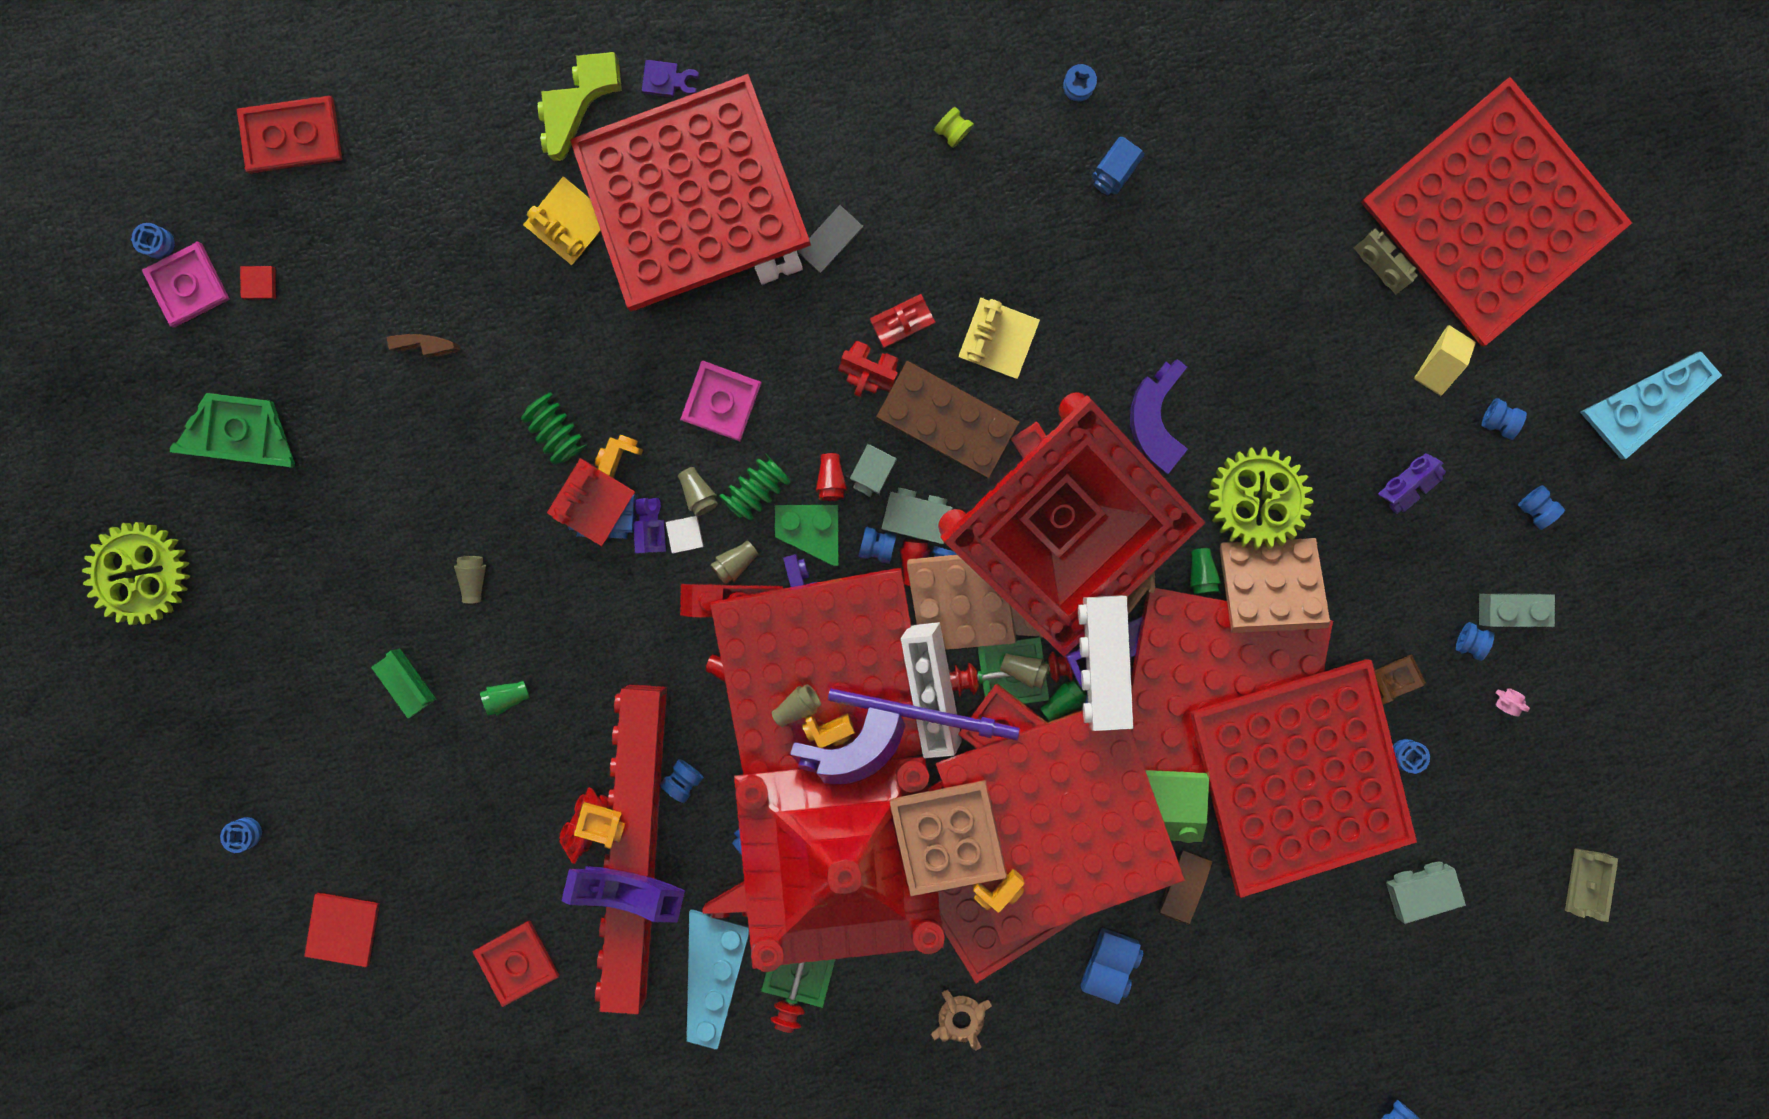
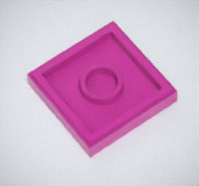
[142,242,230,327]
[680,361,762,442]

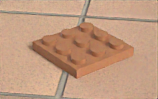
[1220,538,1330,633]
[907,555,1016,650]
[890,780,1007,896]

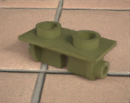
[1354,228,1418,295]

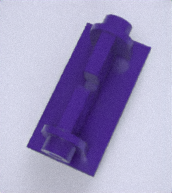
[1378,453,1446,514]

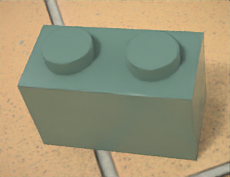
[850,444,897,497]
[882,487,952,544]
[1479,594,1555,627]
[1386,862,1466,924]

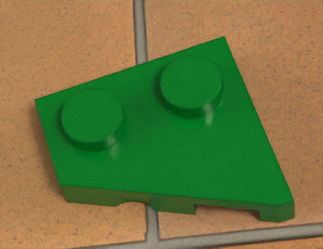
[775,505,839,566]

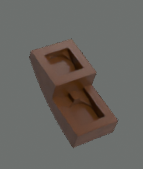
[386,334,461,358]
[1375,654,1426,705]
[1158,850,1212,925]

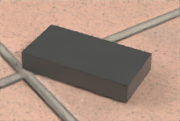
[797,205,863,274]

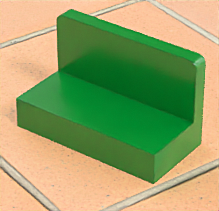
[371,648,436,718]

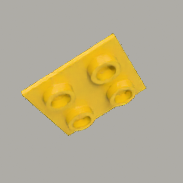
[523,176,601,265]

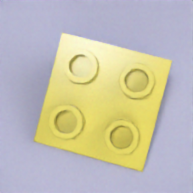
[959,298,1040,379]

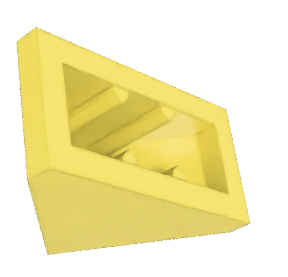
[1414,325,1476,396]

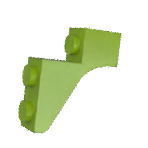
[538,52,622,161]

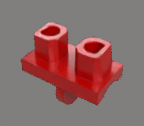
[870,294,935,348]
[838,341,898,397]

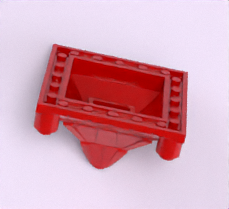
[938,392,1205,657]
[734,756,945,972]

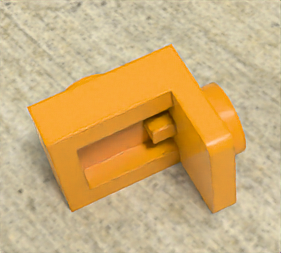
[595,435,643,478]
[802,713,854,748]
[574,802,625,849]
[973,869,1025,913]

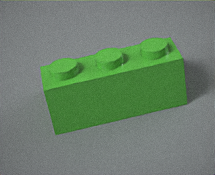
[1145,770,1209,843]

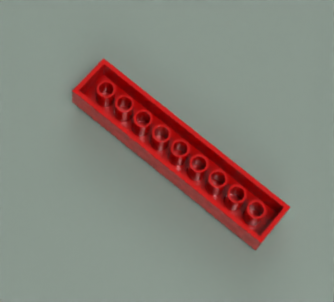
[595,684,667,1014]

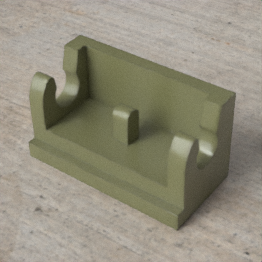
[1565,849,1618,922]

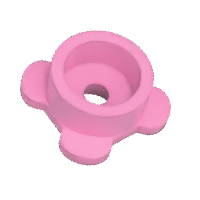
[1496,689,1530,716]

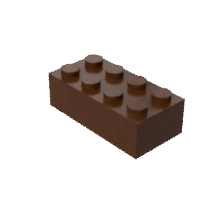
[876,361,1019,479]

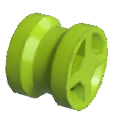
[934,107,974,148]

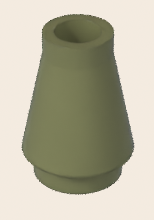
[678,467,718,516]
[710,540,759,585]
[454,556,486,603]
[1000,653,1050,689]
[772,684,821,728]

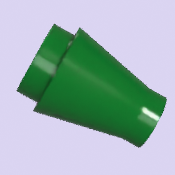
[1190,548,1221,596]
[1041,679,1087,722]
[480,681,529,716]

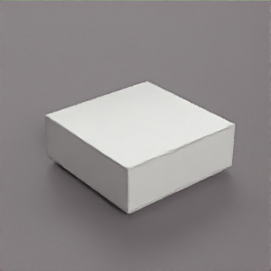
[666,516,704,553]

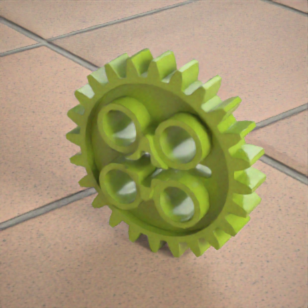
[1208,447,1313,550]
[82,522,190,625]

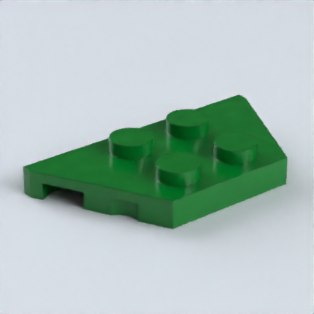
[170,393,295,468]

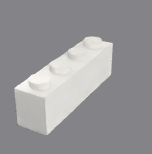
[1078,596,1133,731]
[901,622,962,758]

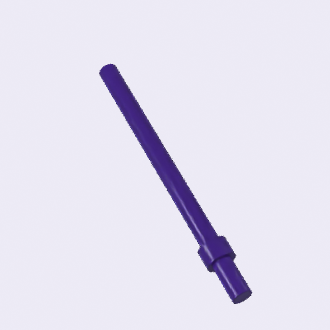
[828,688,1020,740]

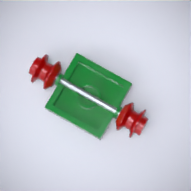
[949,637,1073,704]
[761,959,835,1033]

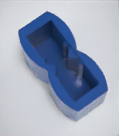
[1092,137,1144,195]
[1080,927,1143,1004]

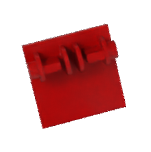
[547,458,635,546]
[559,787,608,864]

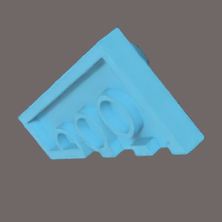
[1580,352,1722,460]
[687,909,749,1049]

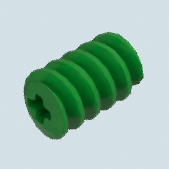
[521,392,587,465]
[719,453,791,520]

